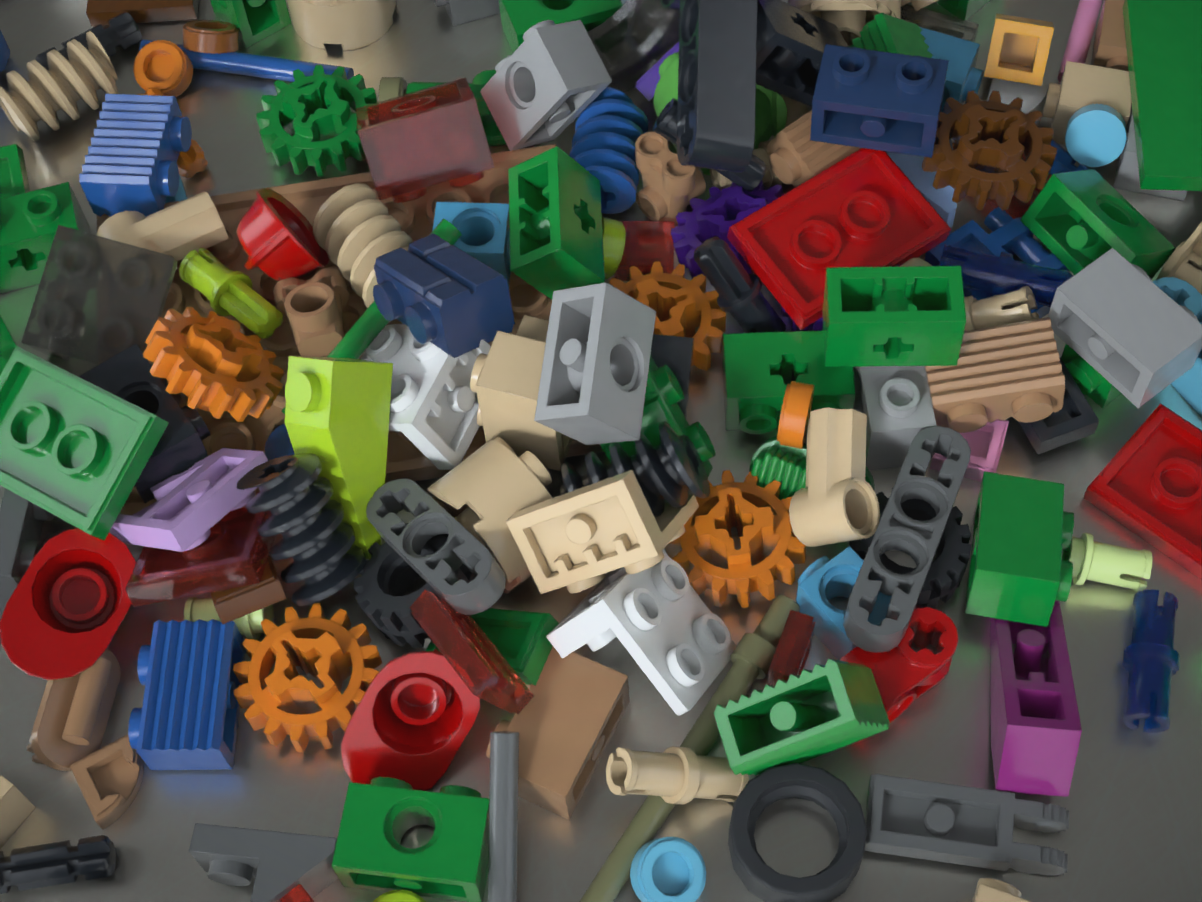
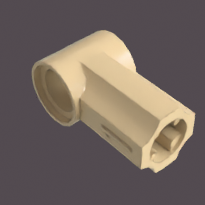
[97,191,229,291]
[789,407,880,547]

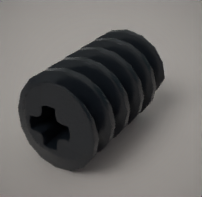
[560,421,710,518]
[236,453,366,606]

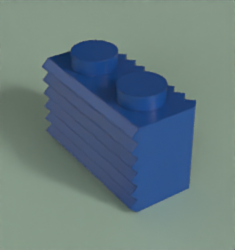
[79,94,192,217]
[128,619,246,770]

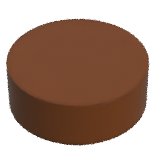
[183,20,239,54]

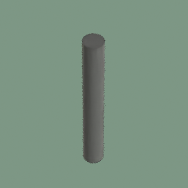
[488,731,519,902]

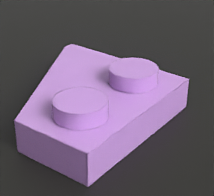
[109,448,268,552]

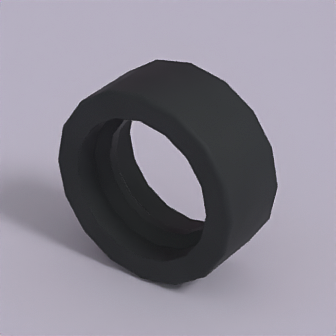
[728,763,867,902]

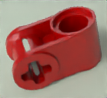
[840,607,958,723]

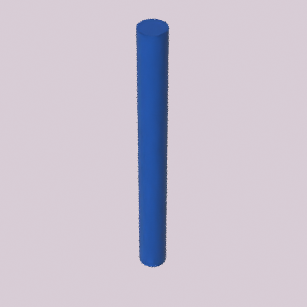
[139,39,354,82]

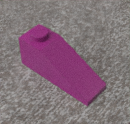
[990,600,1082,797]

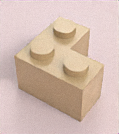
[470,315,572,471]

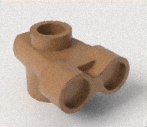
[635,132,706,228]
[273,268,349,357]

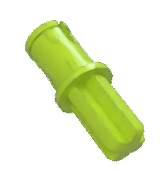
[179,248,283,339]

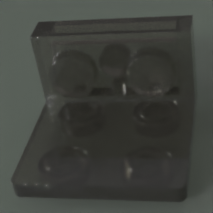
[21,225,177,365]

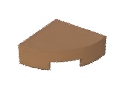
[70,734,144,830]

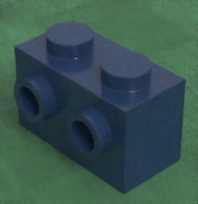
[810,44,949,158]

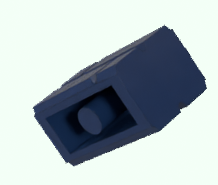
[373,233,515,358]

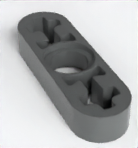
[366,479,506,615]

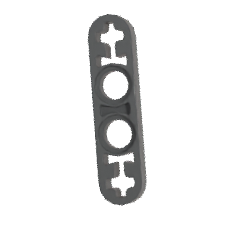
[843,426,971,653]

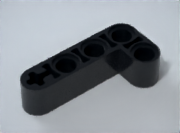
[661,0,757,172]

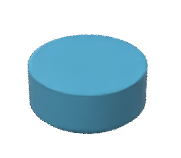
[1065,104,1126,167]
[630,837,706,902]

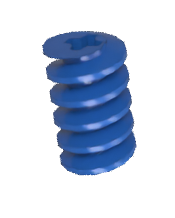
[569,87,649,214]

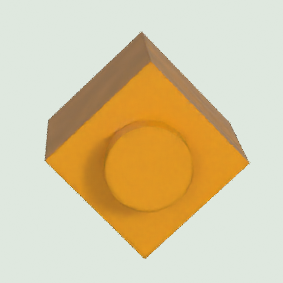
[984,13,1054,86]

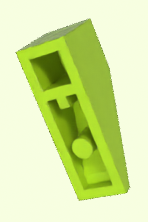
[284,356,393,560]

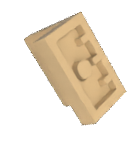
[506,470,699,594]

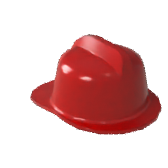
[236,188,329,281]
[0,528,139,680]
[341,649,480,791]

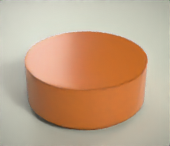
[133,40,193,97]
[777,381,815,449]

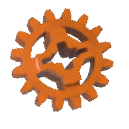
[609,261,726,381]
[143,307,284,422]
[665,470,806,608]
[233,603,383,752]

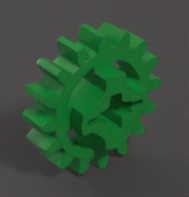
[256,65,381,177]

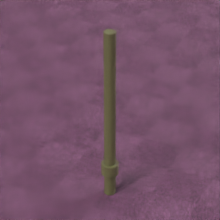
[579,595,800,902]

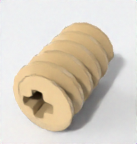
[0,31,118,141]
[313,183,413,308]

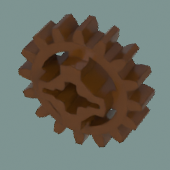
[922,90,1057,210]

